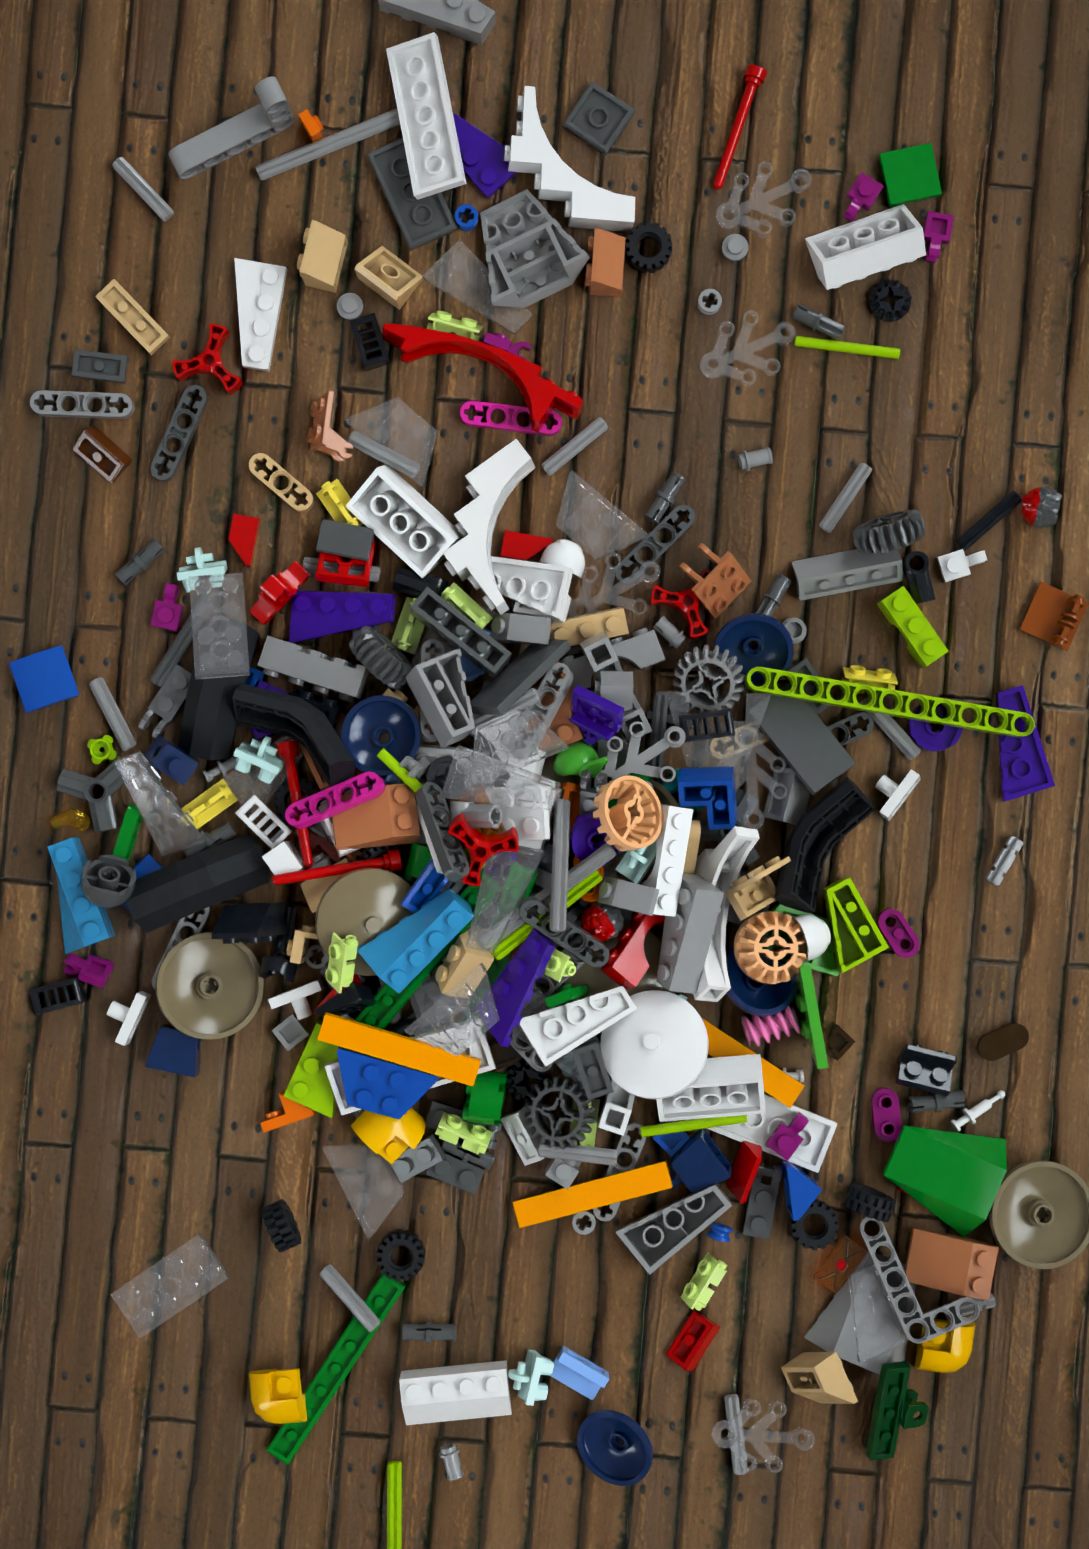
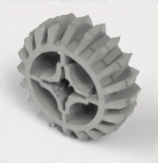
[673,644,745,713]

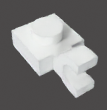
[936,549,987,583]

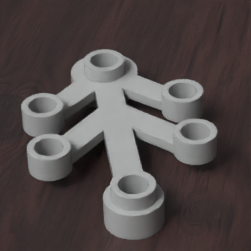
[594,721,686,789]

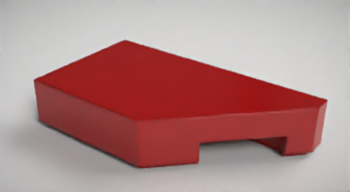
[228,514,260,567]
[500,530,553,561]

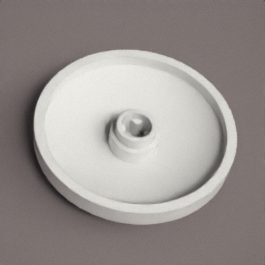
[600,990,709,1099]

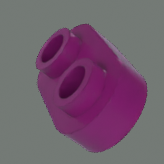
[877,909,919,958]
[871,1087,901,1142]

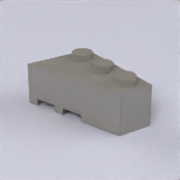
[405,648,475,748]

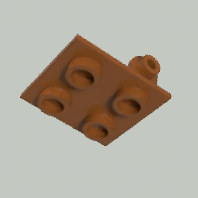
[1019,582,1089,651]

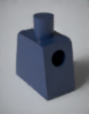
[143,734,201,785]
[145,1024,201,1077]
[669,1129,732,1193]

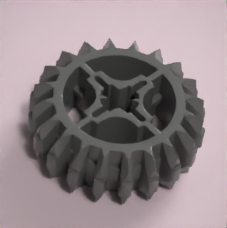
[853,509,926,556]
[349,626,414,689]
[524,1076,596,1149]

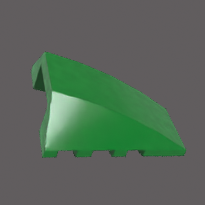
[883,1125,1007,1237]

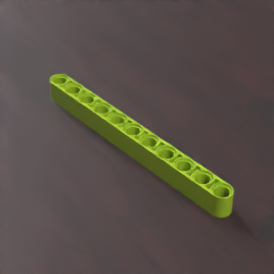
[744,667,1035,737]

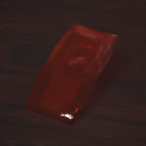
[292,829,346,863]

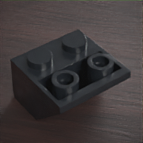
[212,902,286,944]

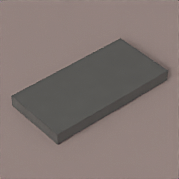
[367,138,458,251]
[470,639,571,715]
[747,682,856,795]

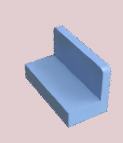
[550,1345,609,1400]

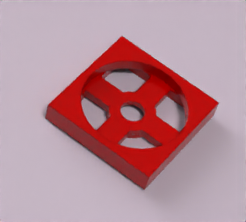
[315,539,376,587]

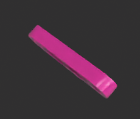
[460,401,562,436]
[285,771,385,829]

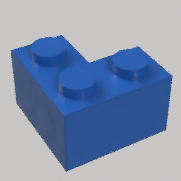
[678,766,738,830]

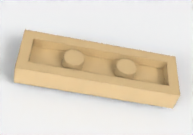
[95,279,170,356]
[549,606,629,646]

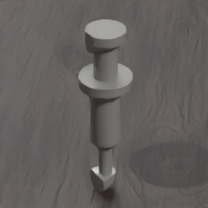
[202,756,237,783]

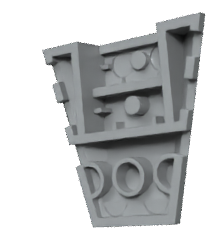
[480,189,589,308]
[804,1250,916,1375]

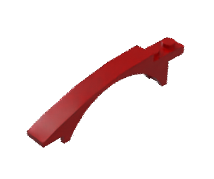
[383,323,583,433]

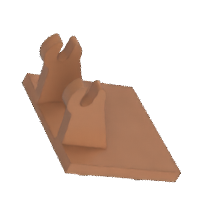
[307,391,353,462]
[679,543,751,619]

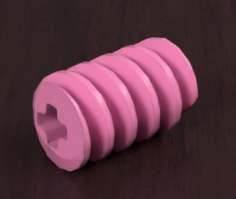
[741,1006,801,1047]

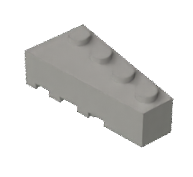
[378,0,496,46]
[257,635,370,703]
[656,873,724,994]
[616,1184,732,1275]

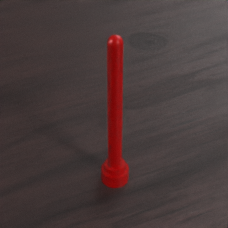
[713,65,767,190]
[276,740,313,868]
[272,849,402,885]

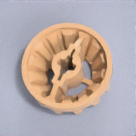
[593,776,663,851]
[734,911,807,984]

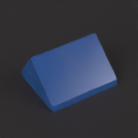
[781,1158,822,1221]

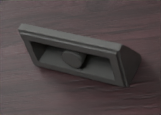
[316,519,374,561]

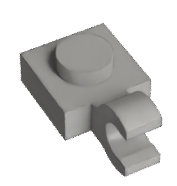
[399,756,438,783]

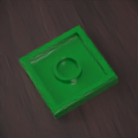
[879,143,942,207]

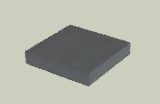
[563,81,635,156]

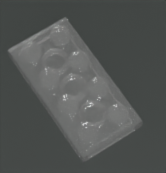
[189,573,250,680]
[110,1233,230,1338]

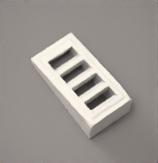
[235,794,292,849]

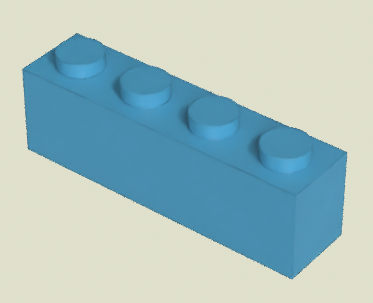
[47,837,116,954]
[357,888,474,993]

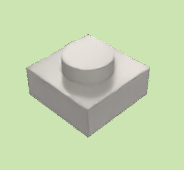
[272,1013,310,1051]

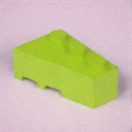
[822,876,889,973]
[284,1020,338,1118]

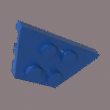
[337,1046,439,1119]

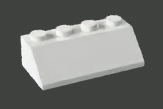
[805,204,926,290]
[345,464,463,579]
[656,1054,766,1122]
[399,1360,512,1425]

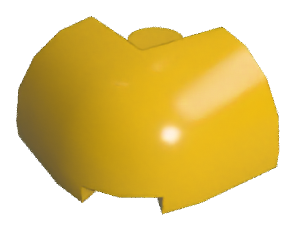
[350,1107,426,1164]
[914,1319,975,1373]
[249,1368,307,1424]

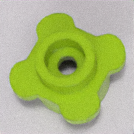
[87,735,117,764]

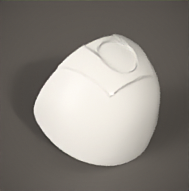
[539,539,585,579]
[792,915,831,962]

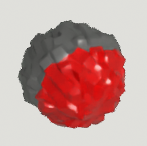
[1021,486,1062,529]
[581,902,624,941]

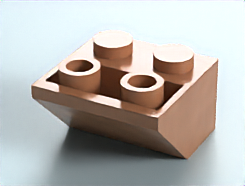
[585,228,626,297]

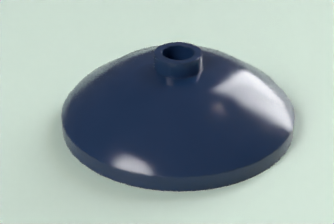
[714,613,794,687]
[341,695,421,776]
[726,947,797,1016]
[577,1410,653,1486]

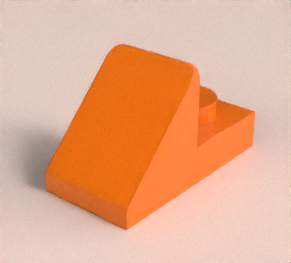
[260,1090,317,1133]

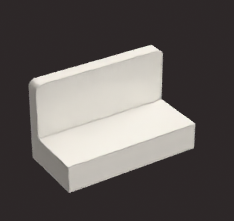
[501,1106,552,1166]

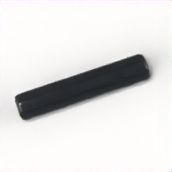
[956,491,1022,551]

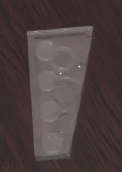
[440,745,561,811]
[115,751,208,856]
[466,846,545,953]

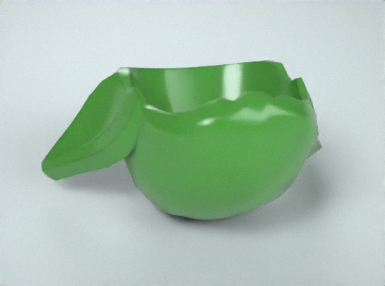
[553,741,608,778]

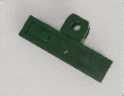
[865,1361,929,1461]

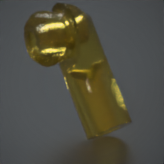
[50,808,90,831]

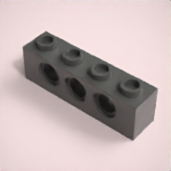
[410,587,512,679]

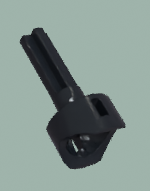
[259,906,298,983]

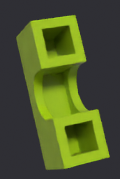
[877,586,949,669]

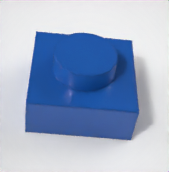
[652,1121,690,1157]

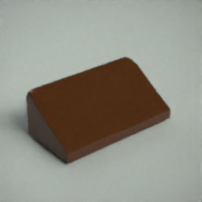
[73,426,132,484]

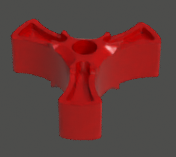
[172,324,243,395]
[249,561,310,625]
[649,569,710,640]
[448,813,519,886]

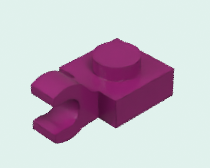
[843,172,883,222]
[923,211,954,263]
[483,332,531,360]
[151,583,183,631]
[63,954,114,988]
[766,1112,809,1161]

